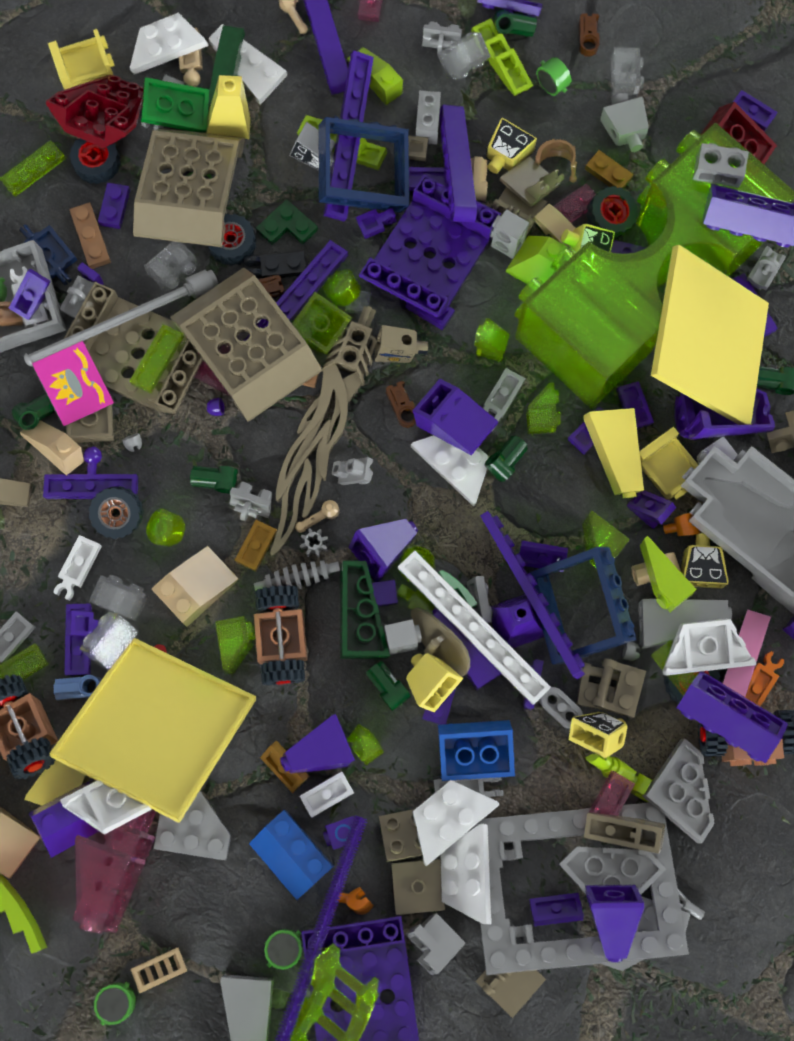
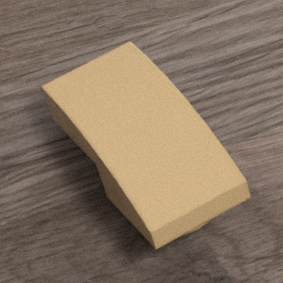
[533,204,576,247]

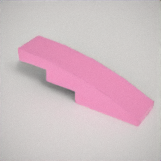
[723,610,771,697]

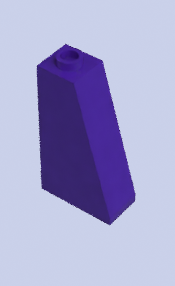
[432,608,502,691]

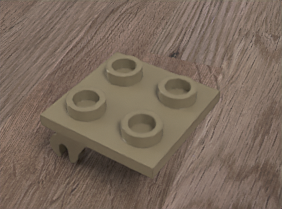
[500,157,564,207]

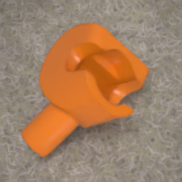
[663,513,700,536]
[337,887,373,915]

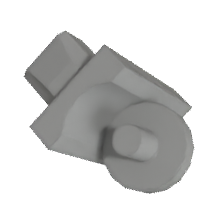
[422,21,462,54]
[747,246,786,290]
[59,276,94,318]
[332,457,373,485]
[230,482,272,521]

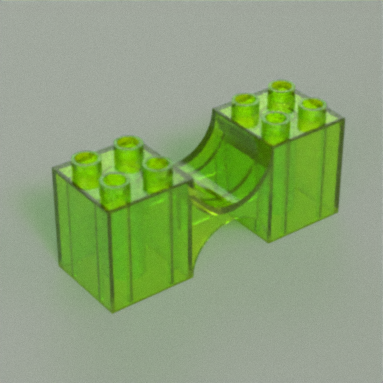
[514,123,794,409]

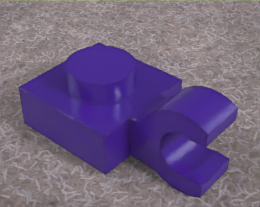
[356,208,397,239]
[66,611,109,637]

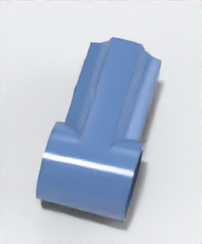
[53,675,102,700]

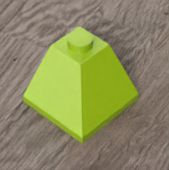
[506,236,569,293]

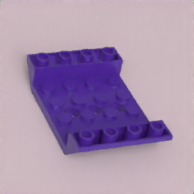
[359,174,501,318]
[301,916,419,1041]

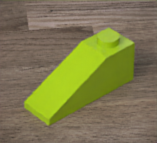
[347,47,403,105]
[640,536,697,613]

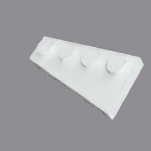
[208,24,287,105]

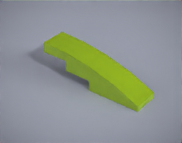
[471,19,533,96]
[297,115,387,171]
[0,873,47,954]

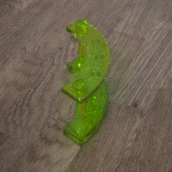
[289,944,379,1041]

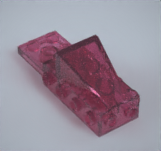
[72,809,156,934]

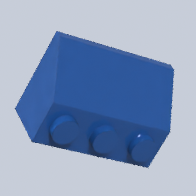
[438,720,515,781]
[249,810,334,900]

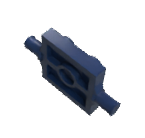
[20,225,77,285]

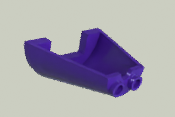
[674,389,775,439]

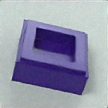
[77,262,104,285]
[372,580,398,606]

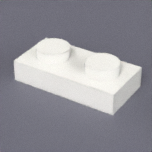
[300,772,354,818]

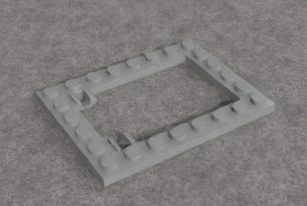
[471,802,689,975]

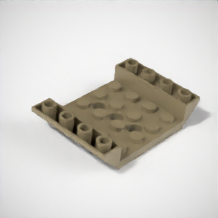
[133,128,245,247]
[170,268,322,422]
[64,282,203,414]

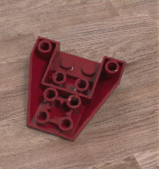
[46,75,143,148]

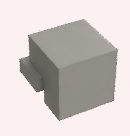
[405,913,465,975]

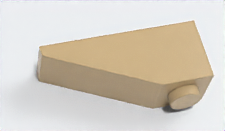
[20,420,84,476]

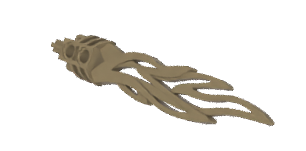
[270,306,377,557]

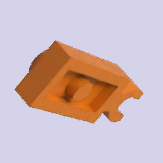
[745,651,784,707]

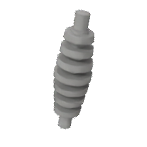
[254,560,340,590]

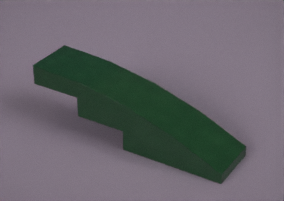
[208,25,245,113]

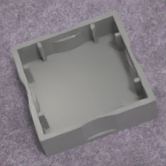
[0,240,66,352]

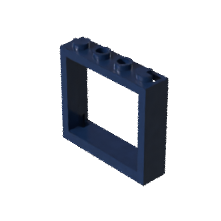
[318,116,409,213]
[527,547,637,665]

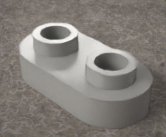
[540,687,583,729]

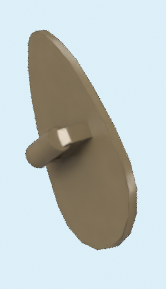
[411,608,470,677]

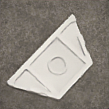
[130,13,208,75]
[411,435,489,506]
[663,618,756,675]
[60,780,151,834]
[412,780,500,866]
[441,824,491,924]

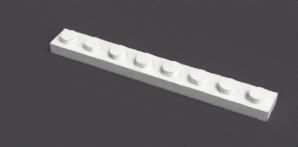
[398,551,551,705]

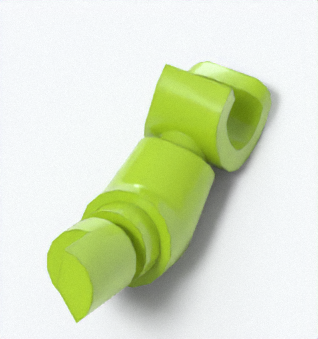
[585,753,653,803]

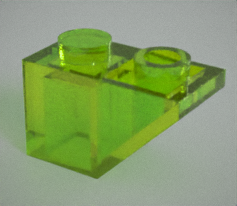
[474,318,510,362]
[526,382,561,434]

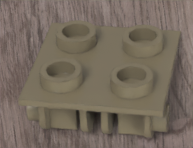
[492,187,547,236]
[379,809,422,862]
[475,970,546,1018]

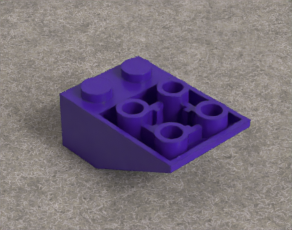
[412,379,498,456]

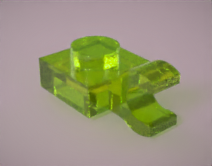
[397,584,435,614]

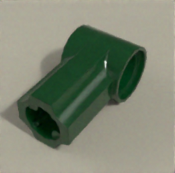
[493,10,537,37]
[757,366,794,395]
[12,393,55,430]
[484,435,528,482]
[190,465,238,494]
[366,660,411,711]

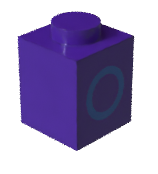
[323,816,362,850]

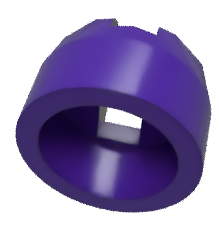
[207,397,225,416]

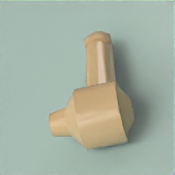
[279,0,308,34]
[295,500,340,533]

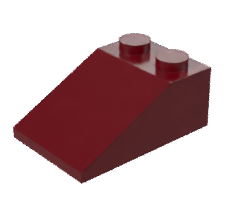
[697,101,777,179]

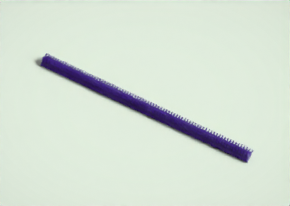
[275,815,367,1041]

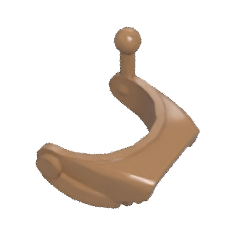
[535,139,577,183]

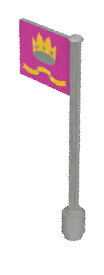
[24,270,218,427]

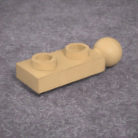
[179,28,203,87]

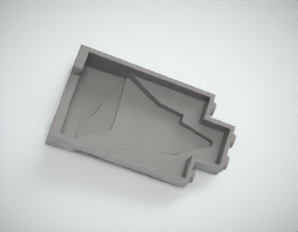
[681,446,794,614]

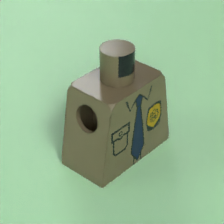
[374,325,428,363]

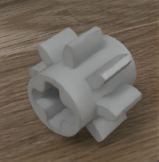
[300,528,328,558]

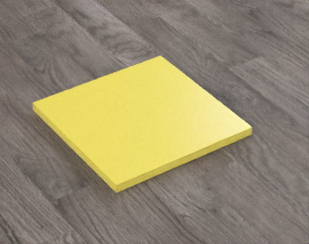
[651,245,769,425]
[49,637,256,823]

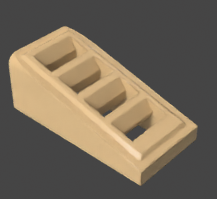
[130,947,187,994]

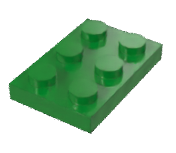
[141,77,210,133]

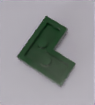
[256,199,318,245]

